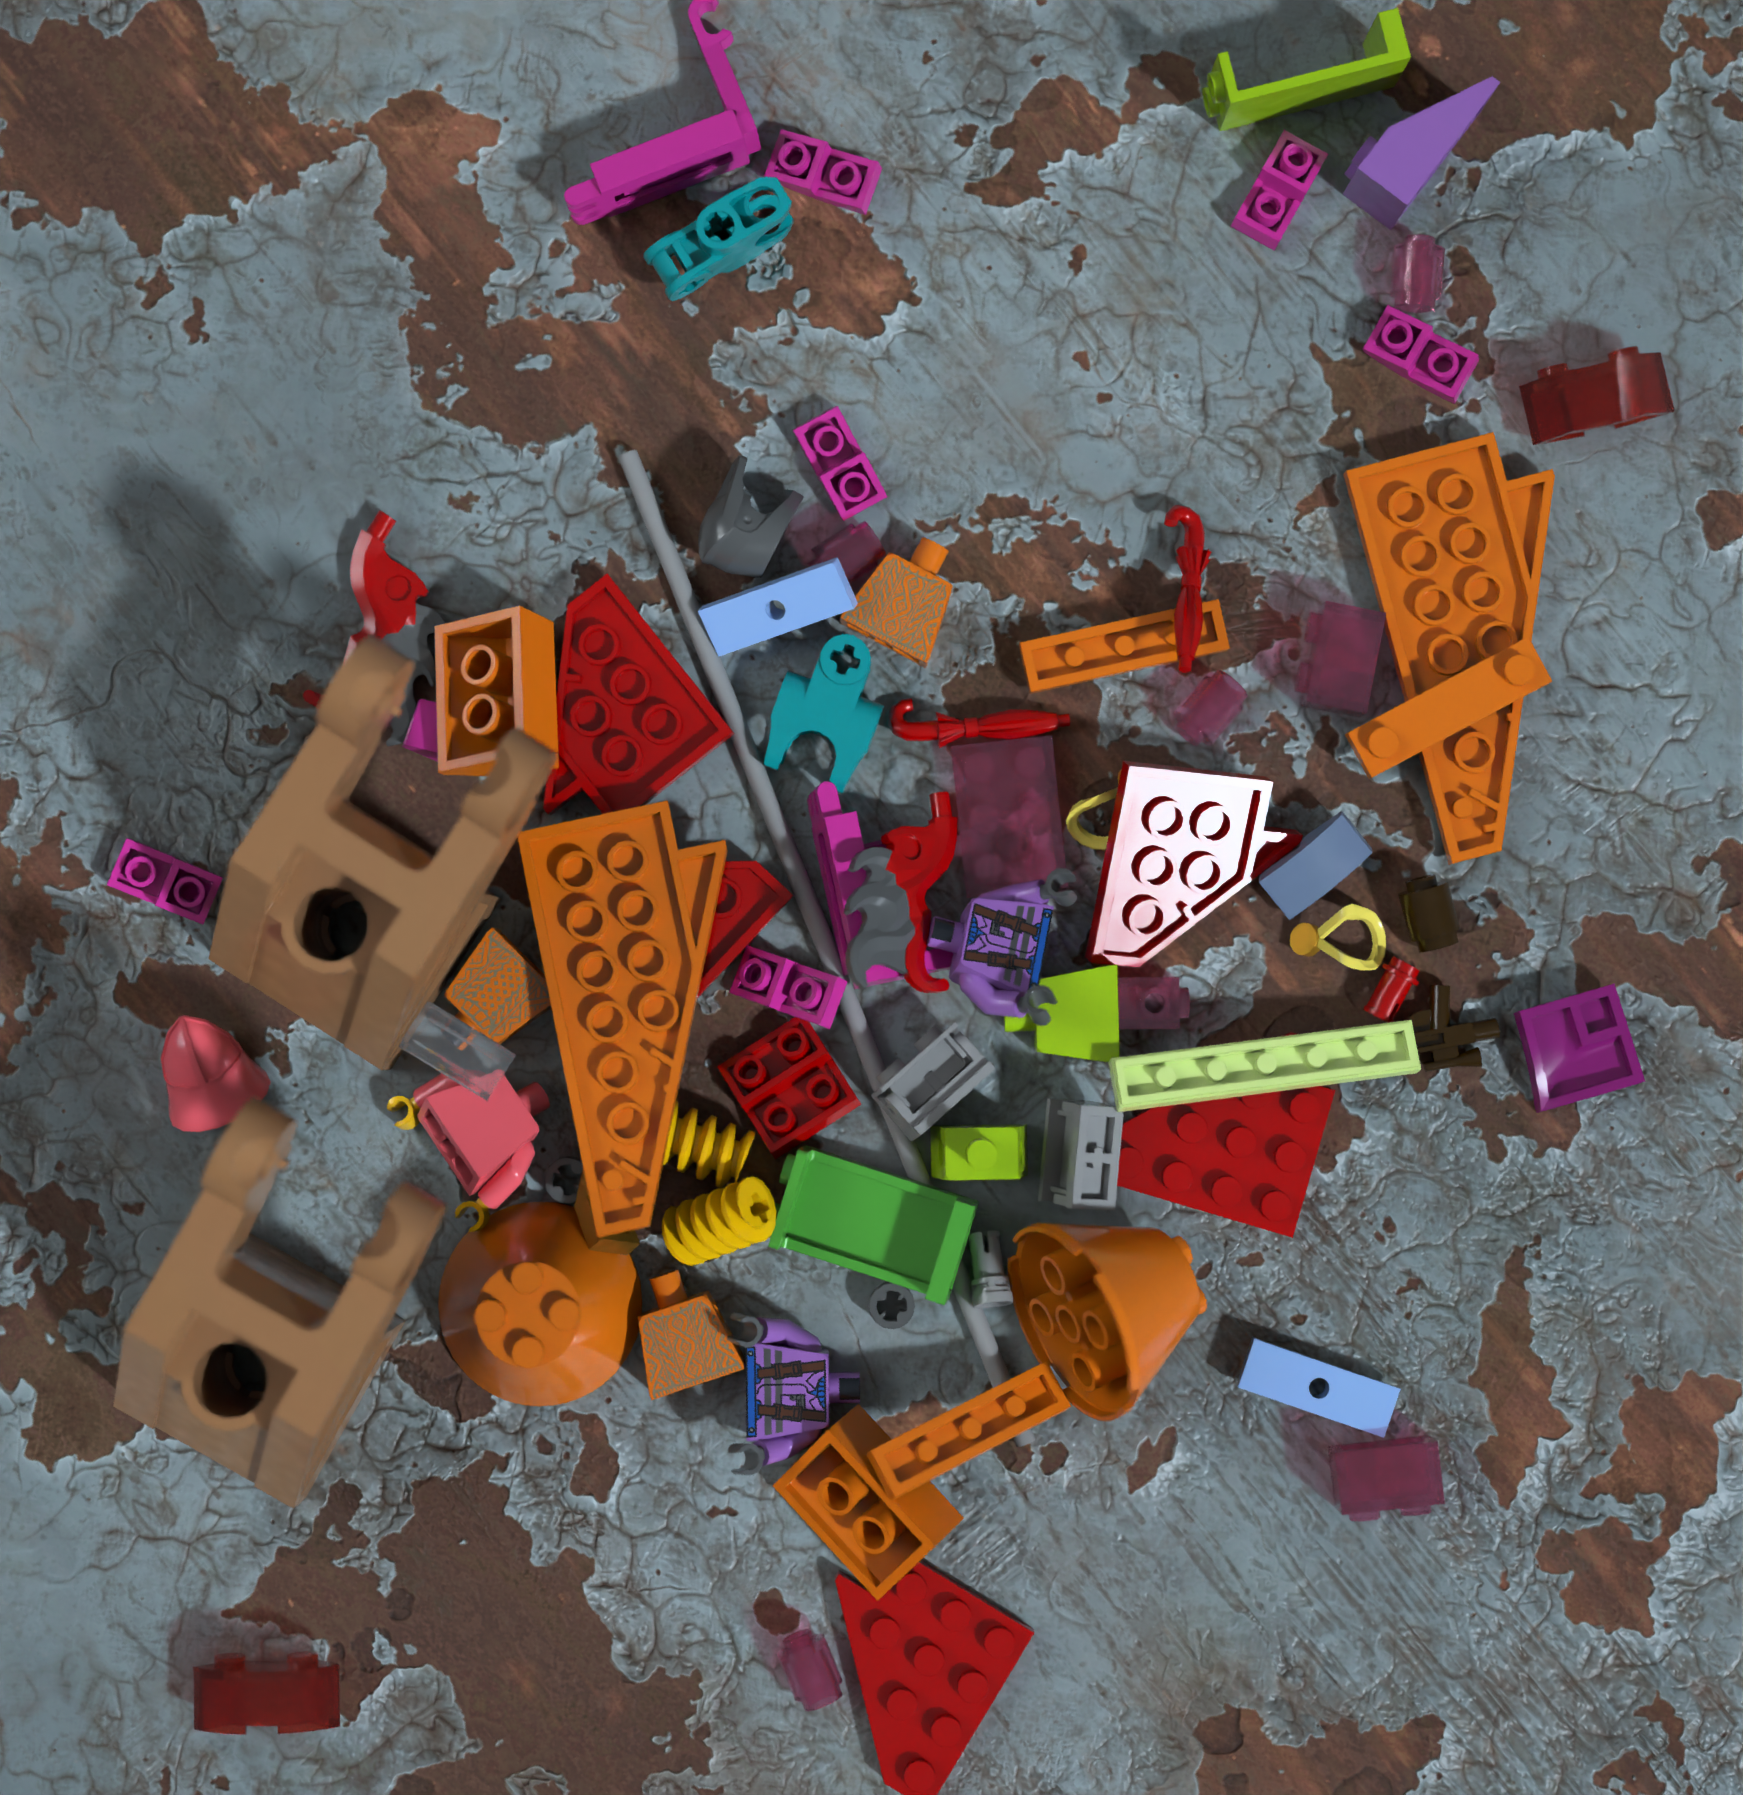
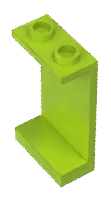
[1202,8,1411,131]

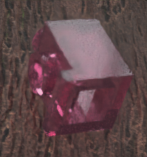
[1118,977,1190,1029]

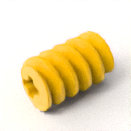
[663,1101,755,1188]
[662,1176,776,1266]

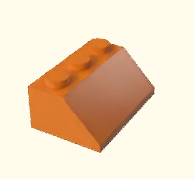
[434,605,559,776]
[772,1403,964,1601]

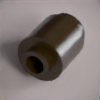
[1398,874,1460,952]

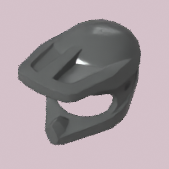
[698,455,804,578]

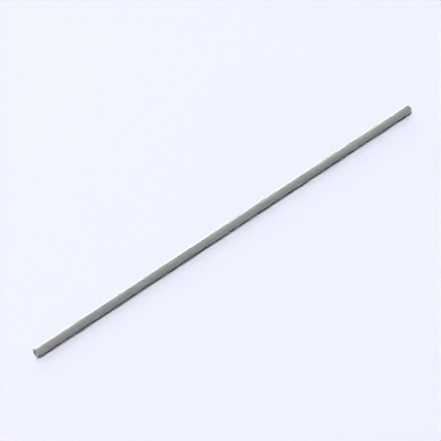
[618,450,1036,1447]

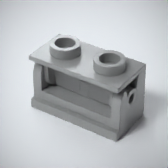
[871,1022,996,1141]
[1038,1099,1124,1210]

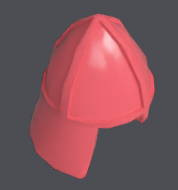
[161,1015,271,1132]

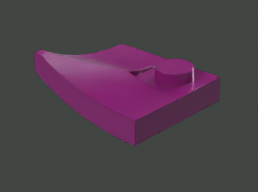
[1513,984,1646,1113]

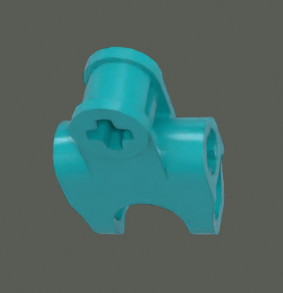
[643,177,794,301]
[763,634,884,794]

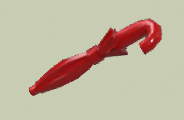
[1164,505,1211,673]
[887,697,1070,748]

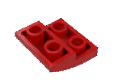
[717,1017,862,1159]

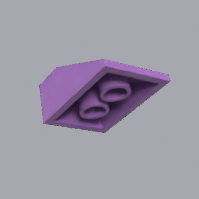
[1343,76,1500,230]

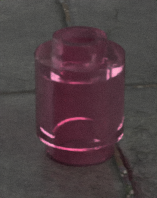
[1390,234,1445,313]
[807,521,886,584]
[1173,670,1248,747]
[776,1629,843,1711]

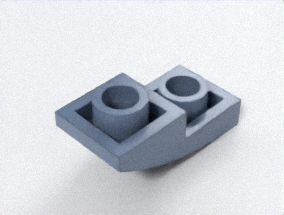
[1259,811,1372,920]

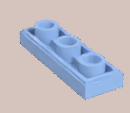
[698,557,858,657]
[1236,1337,1400,1438]

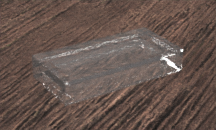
[399,1001,516,1101]

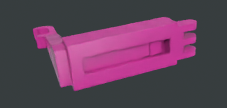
[564,0,762,225]
[807,781,953,989]

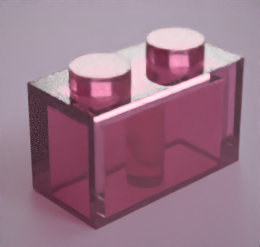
[1294,601,1386,718]
[1328,1435,1445,1521]

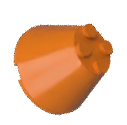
[438,1202,642,1406]
[1007,1223,1207,1421]

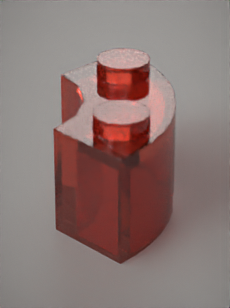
[1519,346,1675,445]
[193,1651,340,1735]

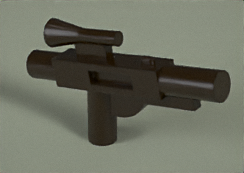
[1406,985,1500,1072]

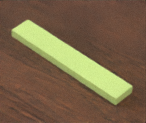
[1108,1020,1421,1112]

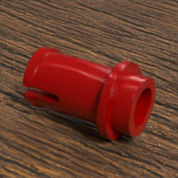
[1363,956,1420,1023]

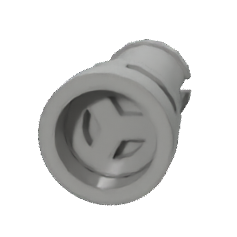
[968,1231,1014,1309]

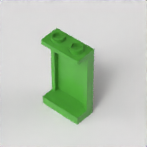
[768,1145,980,1305]

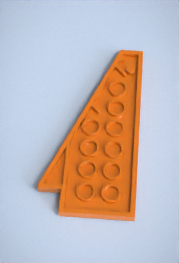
[1343,432,1555,865]
[517,800,728,1238]

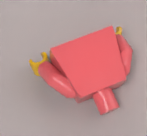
[387,1070,550,1232]

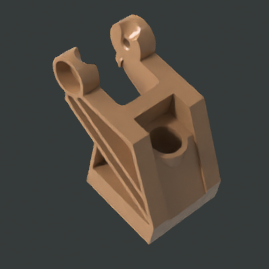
[208,635,557,1071]
[113,1096,446,1509]

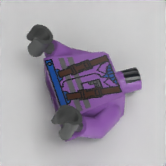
[927,868,1077,1026]
[727,1312,860,1475]

